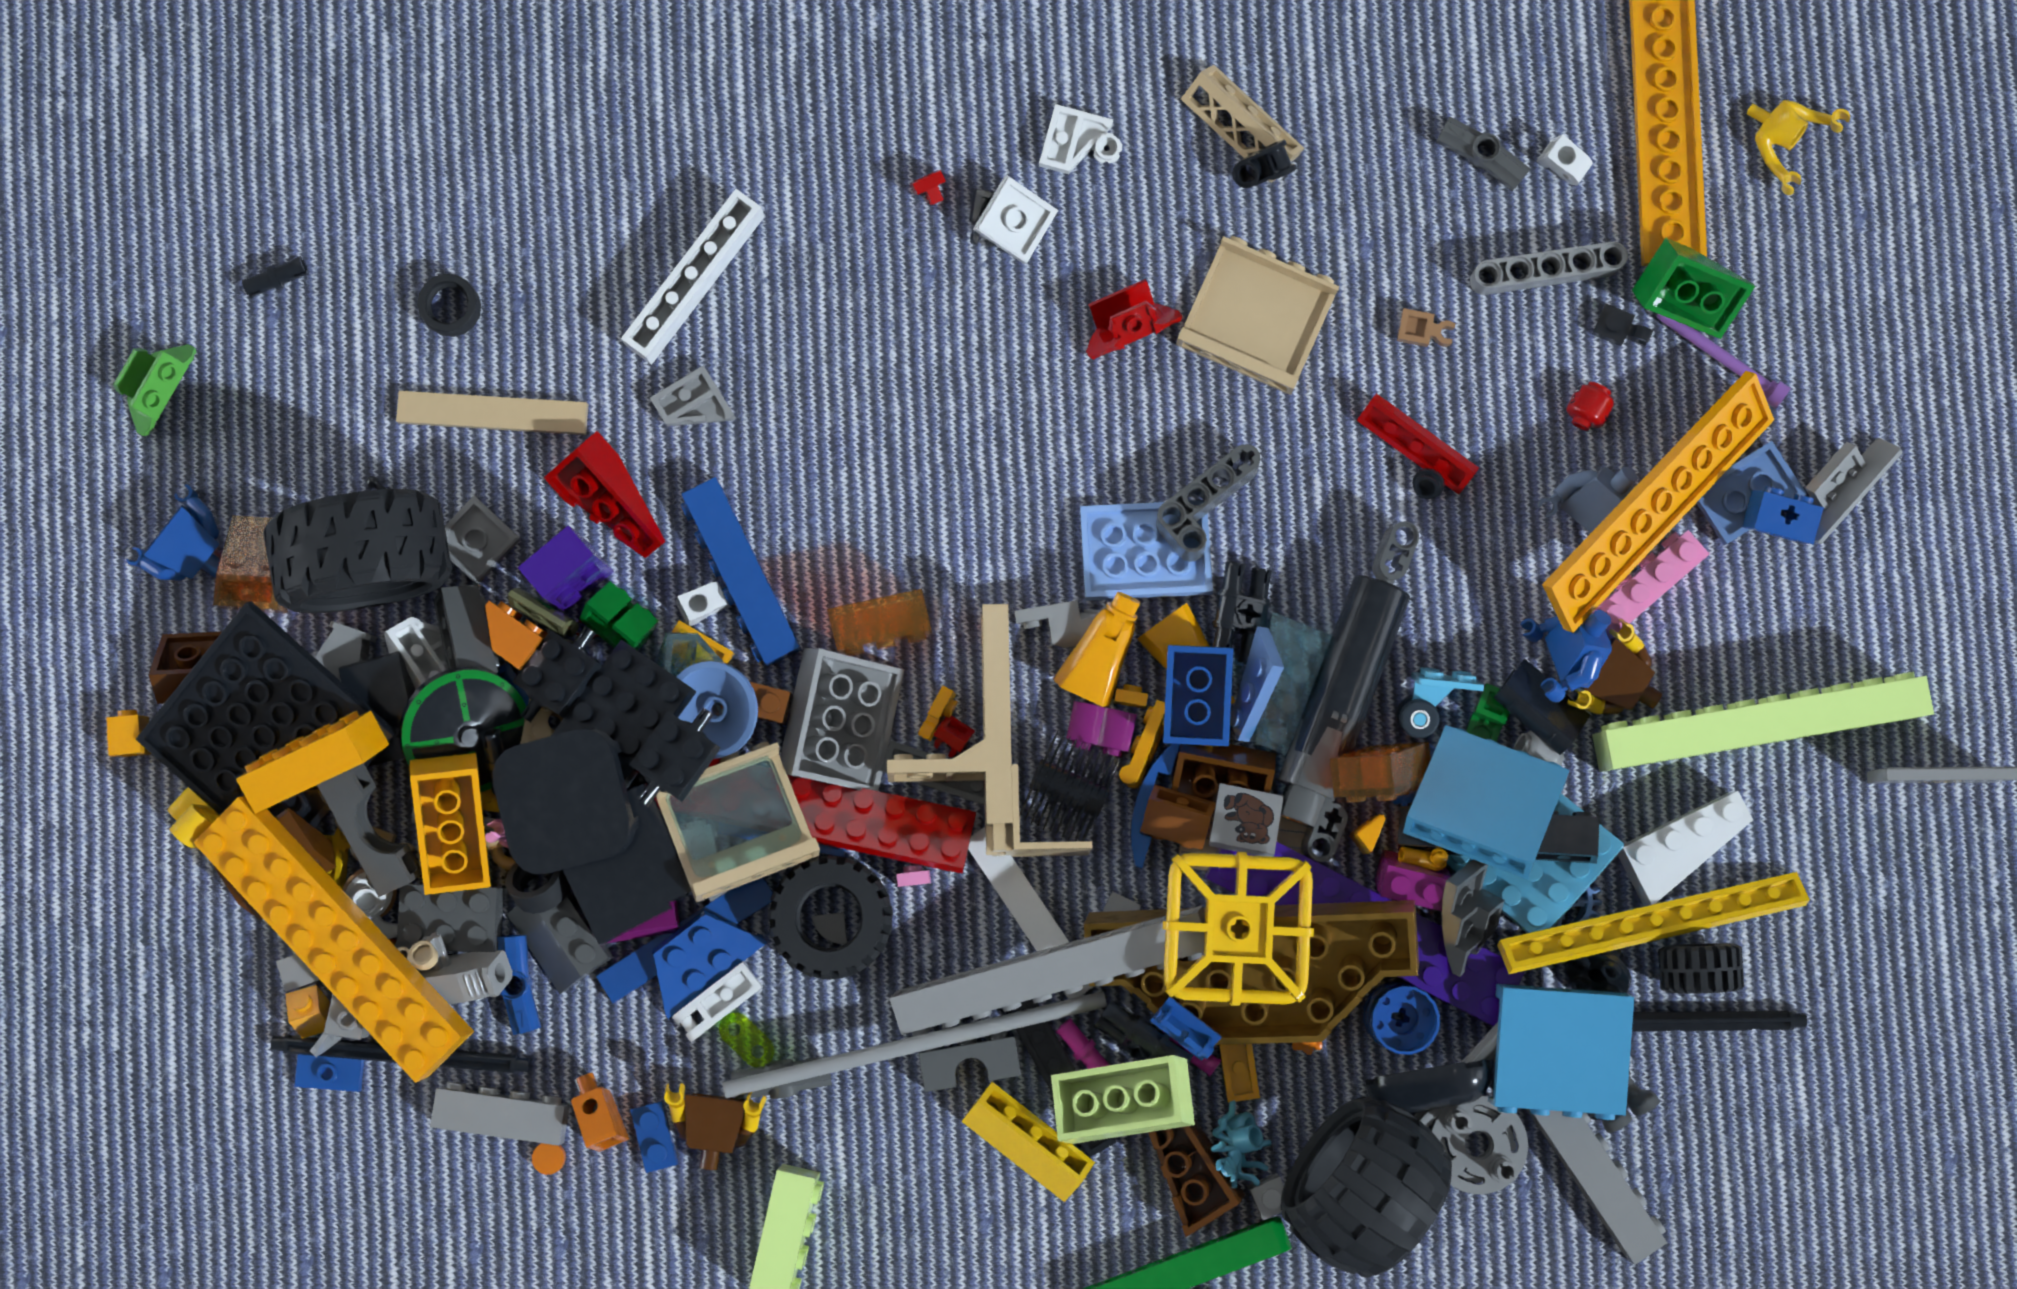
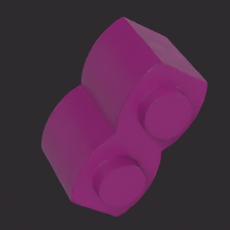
[1066,701,1137,758]

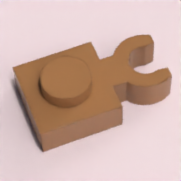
[1396,308,1455,347]

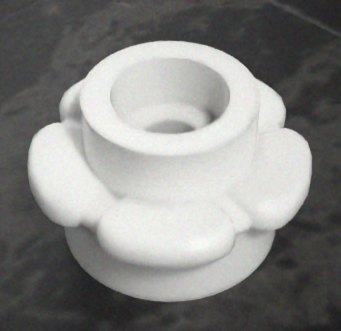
[1092,132,1122,163]

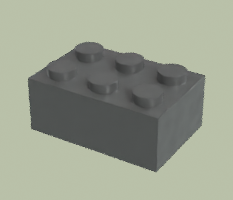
[396,884,504,952]

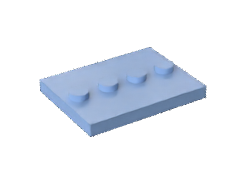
[1080,500,1213,601]

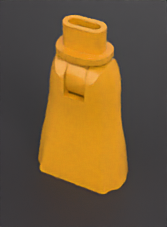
[1053,591,1140,707]
[1137,603,1236,704]

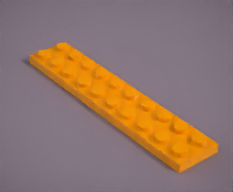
[1629,0,1707,266]
[1542,371,1774,633]

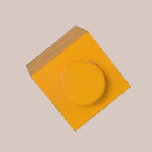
[106,710,151,758]
[285,985,330,1038]

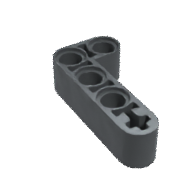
[1156,444,1260,562]

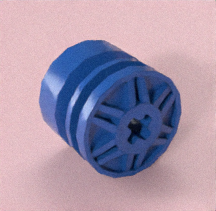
[1362,981,1440,1055]

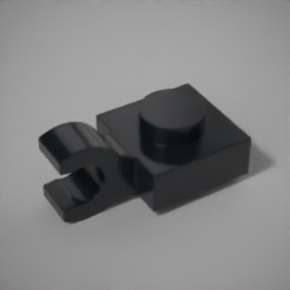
[1592,303,1653,347]

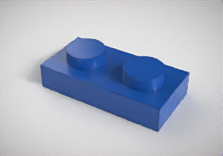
[630,1101,679,1173]

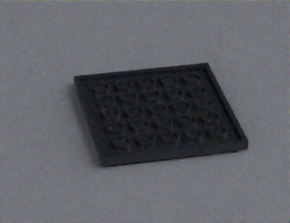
[136,601,397,829]

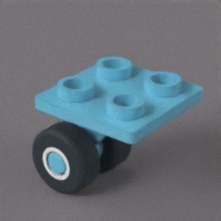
[1396,667,1484,738]

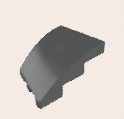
[1442,859,1505,977]

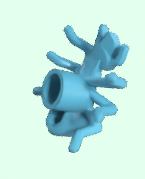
[1211,1100,1272,1188]

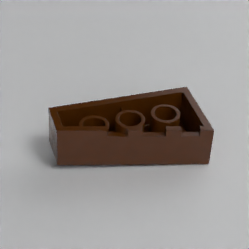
[1148,1117,1245,1237]

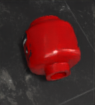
[1567,381,1614,431]

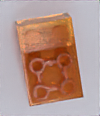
[213,515,288,614]

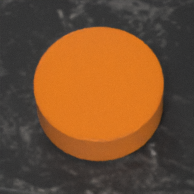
[532,1143,566,1175]

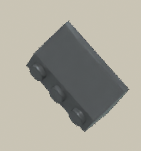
[507,881,614,994]

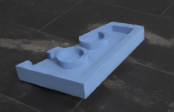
[1230,626,1284,742]

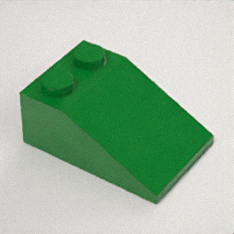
[1632,238,1756,339]

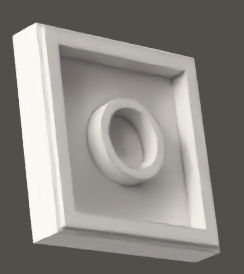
[973,175,1058,264]

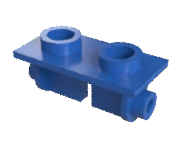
[1150,997,1222,1061]

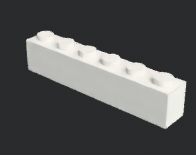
[621,189,765,365]

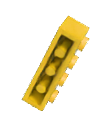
[961,1082,1095,1202]

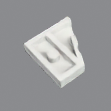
[1039,104,1113,174]

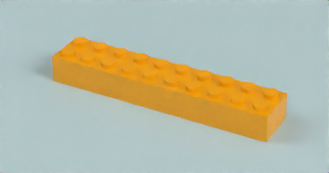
[193,796,474,1083]

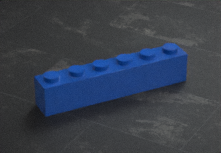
[680,477,802,667]

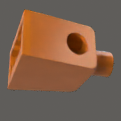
[571,1073,630,1152]

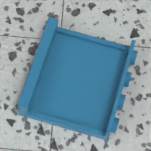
[1403,725,1570,880]
[1488,984,1634,1120]

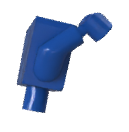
[126,484,227,581]
[1520,610,1612,702]

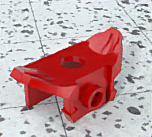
[1086,279,1182,360]

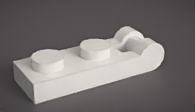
[672,962,763,1043]

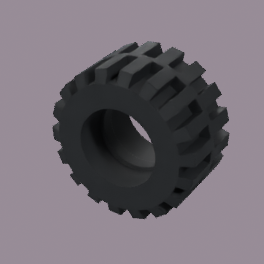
[1658,943,1744,994]

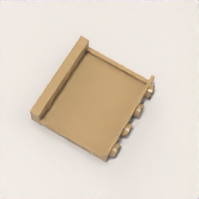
[1176,236,1339,395]

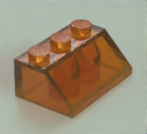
[827,589,932,656]

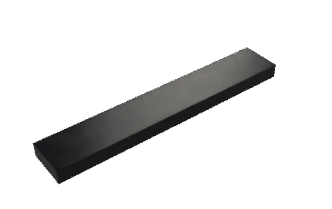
[1006,999,1116,1158]

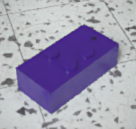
[517,525,614,612]

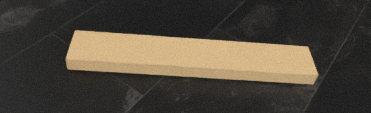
[396,391,589,435]

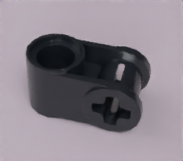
[1232,139,1297,188]

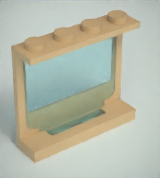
[655,742,820,903]

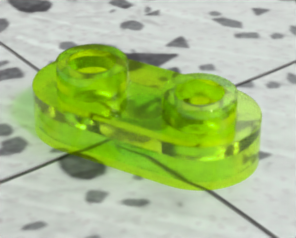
[719,1012,775,1067]

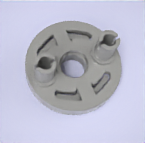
[1430,1095,1528,1195]

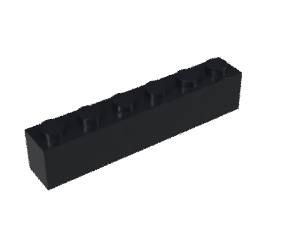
[1398,802,1600,864]

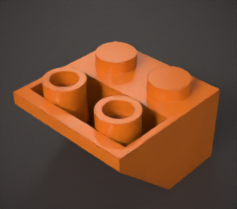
[485,601,548,670]

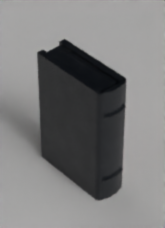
[1493,659,1591,755]

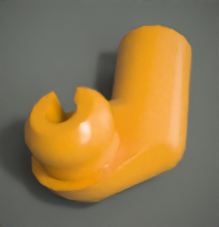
[1398,846,1448,871]

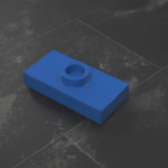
[294,1054,364,1092]

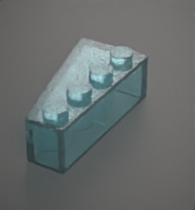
[1253,612,1332,757]

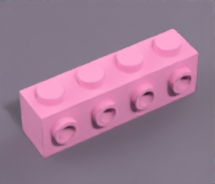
[1592,530,1710,639]

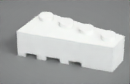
[1617,791,1753,906]

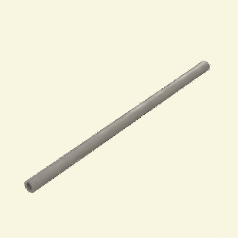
[722,991,1107,1098]

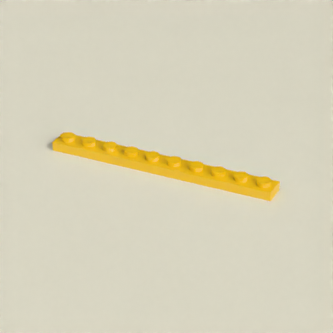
[1497,872,1810,974]

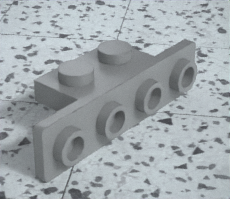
[1805,438,1902,544]

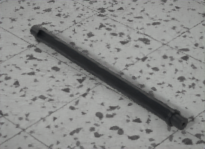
[1632,1011,1807,1032]
[271,1034,530,1074]

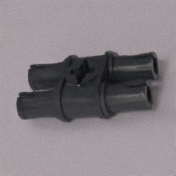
[1212,561,1272,664]
[1093,1000,1193,1064]

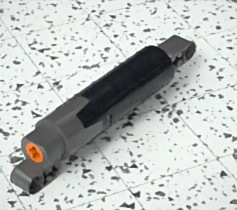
[1278,521,1419,862]

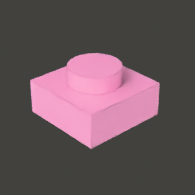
[897,865,931,887]

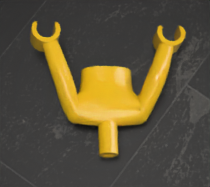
[1747,100,1850,195]

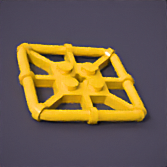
[1162,851,1314,1006]

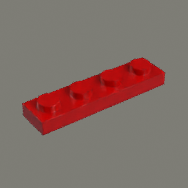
[1357,393,1479,495]

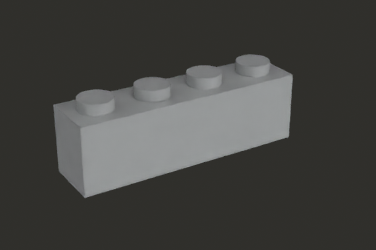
[430,1081,570,1146]

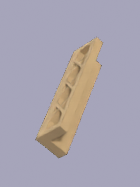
[1181,65,1305,183]

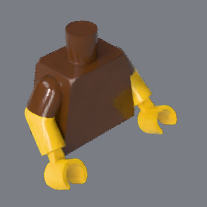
[1568,618,1663,715]
[664,1083,766,1170]

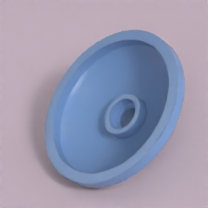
[677,661,758,759]

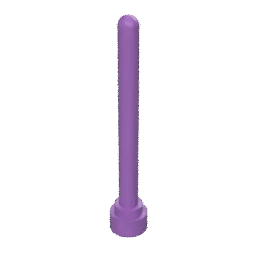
[1656,313,1791,409]

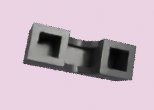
[918,1031,1021,1092]

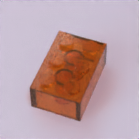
[1330,742,1431,802]

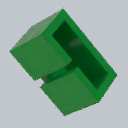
[579,581,659,650]

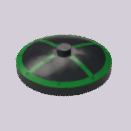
[399,667,526,792]

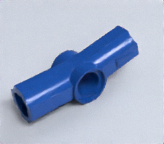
[497,934,542,1035]

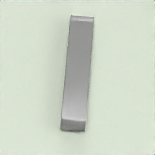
[1470,242,1628,295]

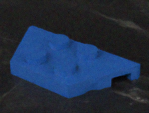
[652,910,767,1019]

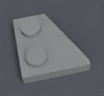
[650,365,736,427]

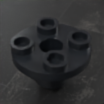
[1566,949,1631,993]

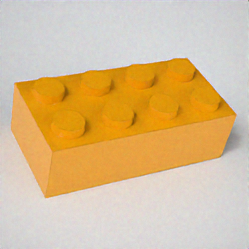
[236,710,389,814]
[410,753,491,895]

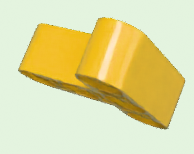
[167,787,220,848]

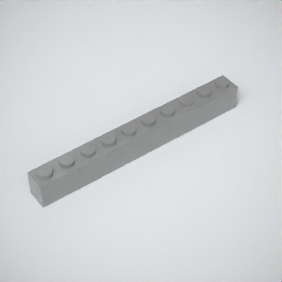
[889,905,1205,1036]

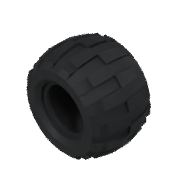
[1281,1096,1452,1278]

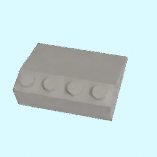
[780,648,904,791]

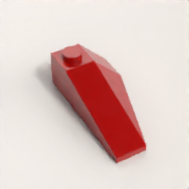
[544,431,666,558]

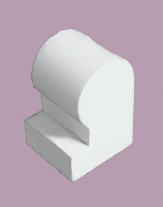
[1536,134,1593,185]
[676,581,729,627]

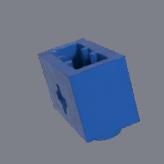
[1742,486,1824,545]

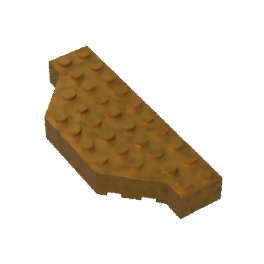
[1084,900,1419,1045]

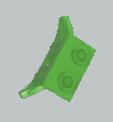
[112,344,197,436]

